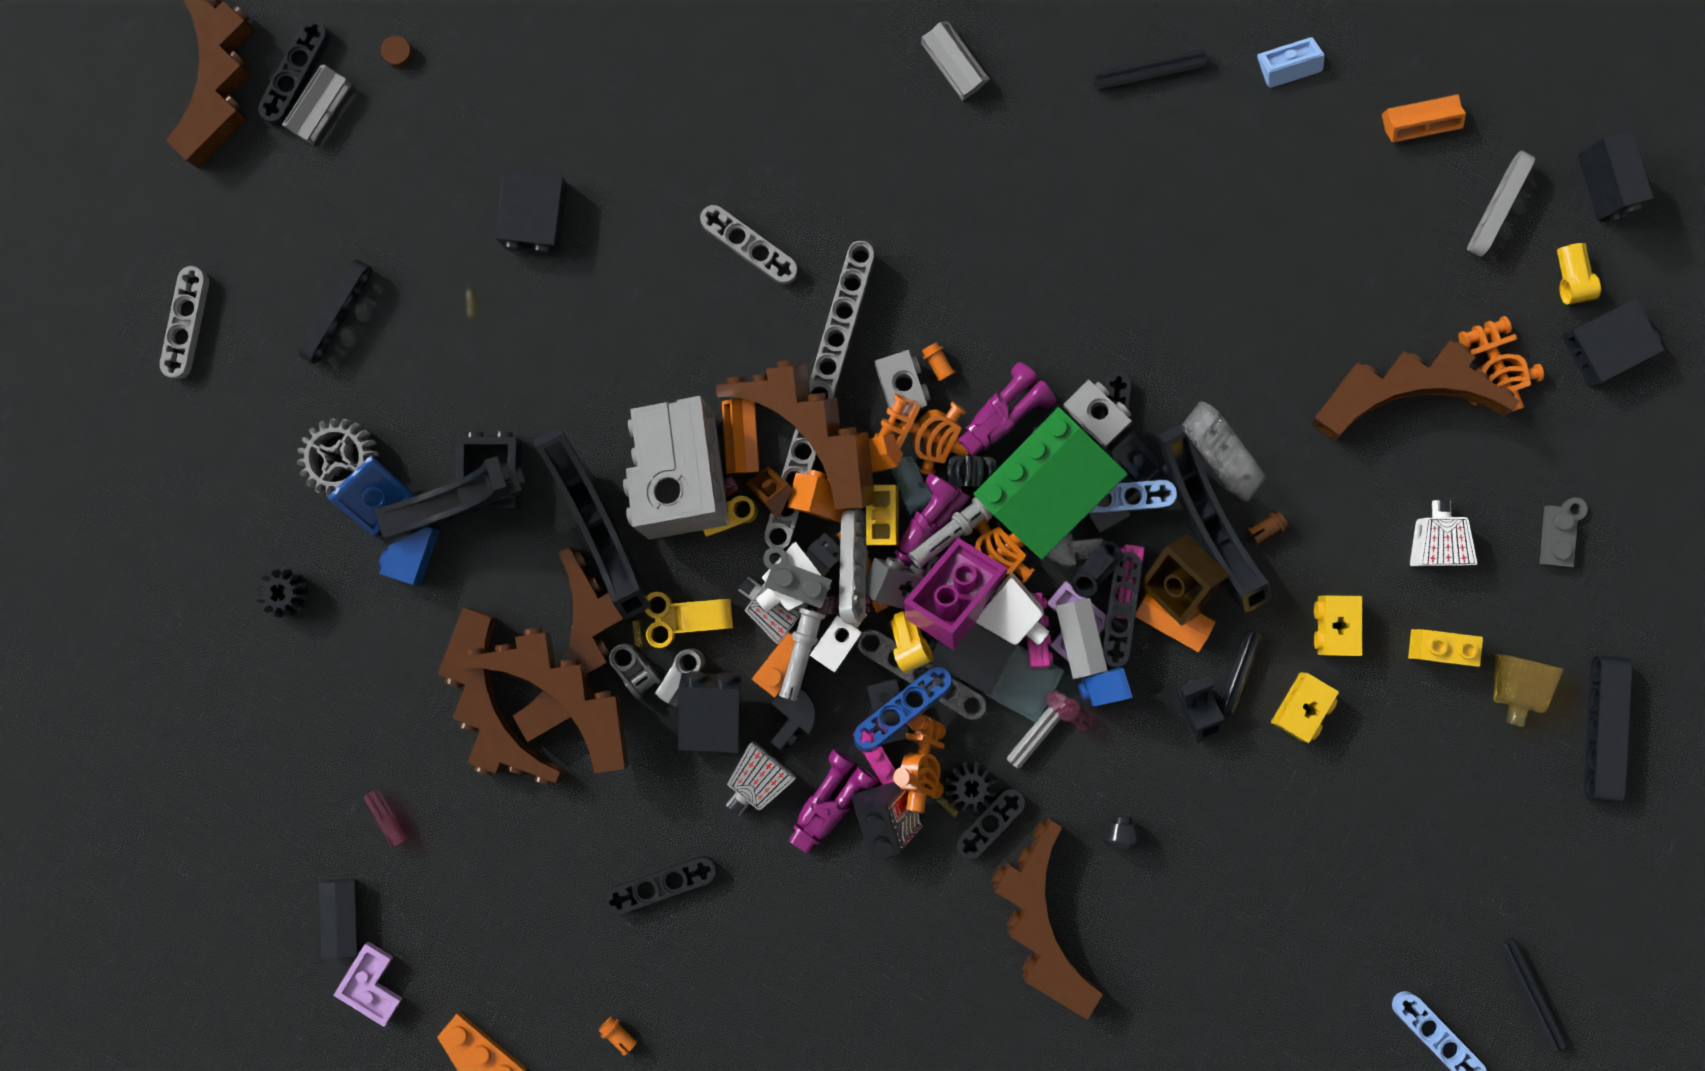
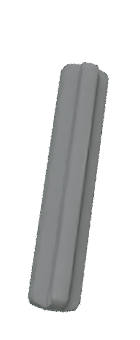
[1007,693,1073,769]

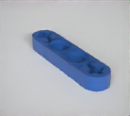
[854,667,951,753]

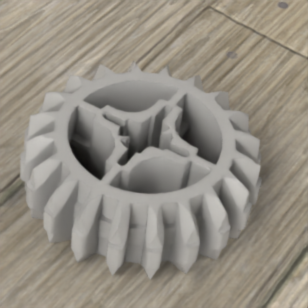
[297,419,379,497]

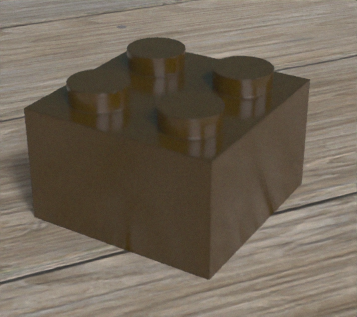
[1139,534,1230,626]

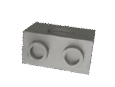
[875,350,930,413]
[1063,380,1132,450]

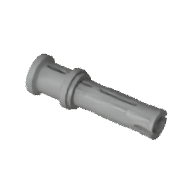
[909,497,992,568]
[779,607,826,701]

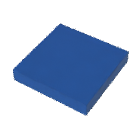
[328,455,415,537]

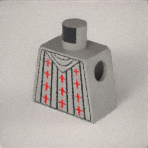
[738,576,809,645]
[726,741,797,816]

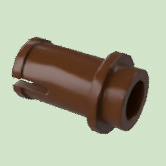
[1248,512,1289,545]

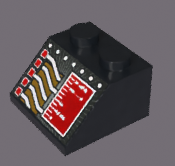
[851,782,924,862]

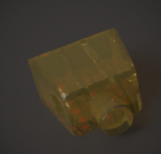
[1493,654,1563,727]

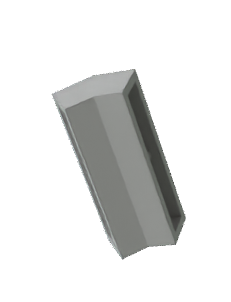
[921,21,990,101]
[282,65,351,145]
[1056,598,1108,679]

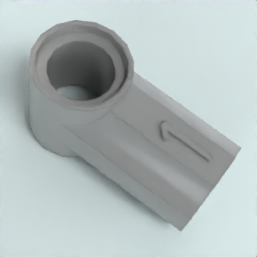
[655,648,705,707]

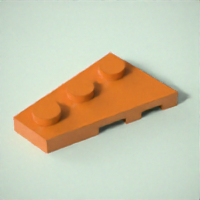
[437,1011,527,1071]

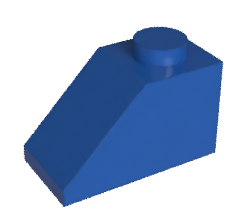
[379,527,440,585]
[1078,667,1133,706]

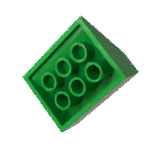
[973,407,1128,560]

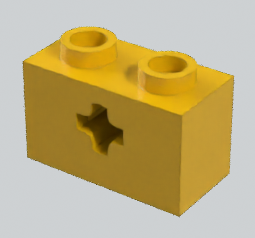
[866,485,899,546]
[1314,596,1362,656]
[1408,629,1483,667]
[1270,672,1339,743]

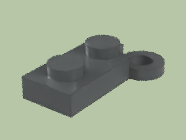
[1540,497,1588,567]
[763,546,832,609]

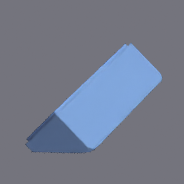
[1257,37,1324,88]

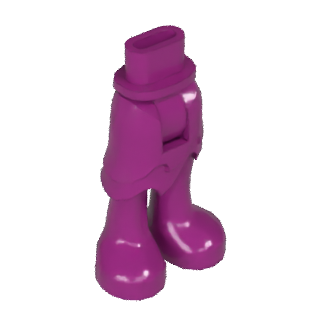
[958,362,1056,456]
[894,472,971,567]
[789,749,879,854]

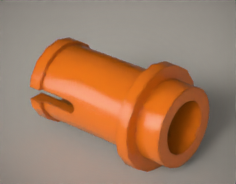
[922,342,955,381]
[599,1017,637,1056]

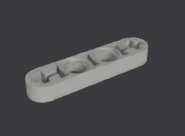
[1467,150,1535,257]
[700,205,797,285]
[160,266,209,379]
[839,509,867,623]

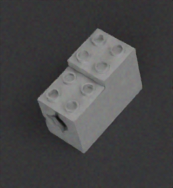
[623,396,729,540]

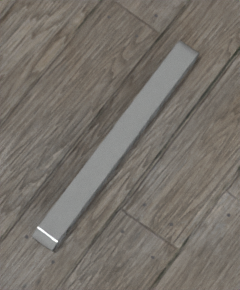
[765,241,874,550]

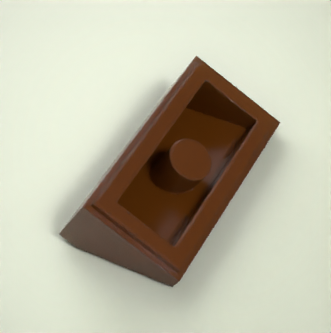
[746,466,792,519]

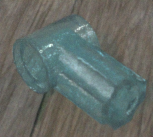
[890,454,932,518]

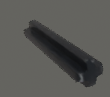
[1218,631,1262,716]

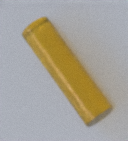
[467,291,475,317]
[632,620,643,647]
[934,796,959,818]

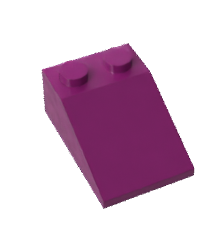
[904,538,1007,650]

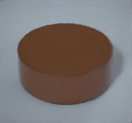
[381,36,412,67]

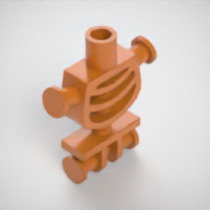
[1458,316,1544,412]
[874,394,969,475]
[973,520,1035,584]
[893,714,946,813]

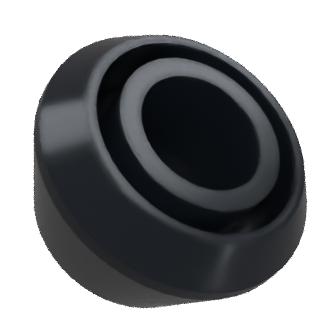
[1101,815,1142,849]

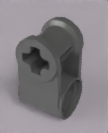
[609,643,662,700]

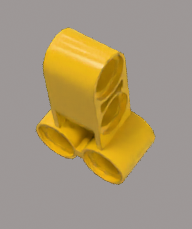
[645,592,733,648]

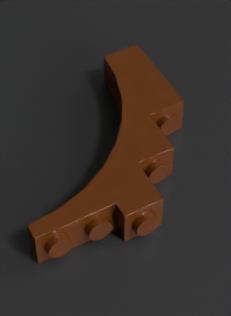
[165,0,254,168]
[1311,340,1520,441]
[716,359,875,509]
[513,547,626,742]
[438,607,565,785]
[457,627,629,773]
[992,817,1103,1020]

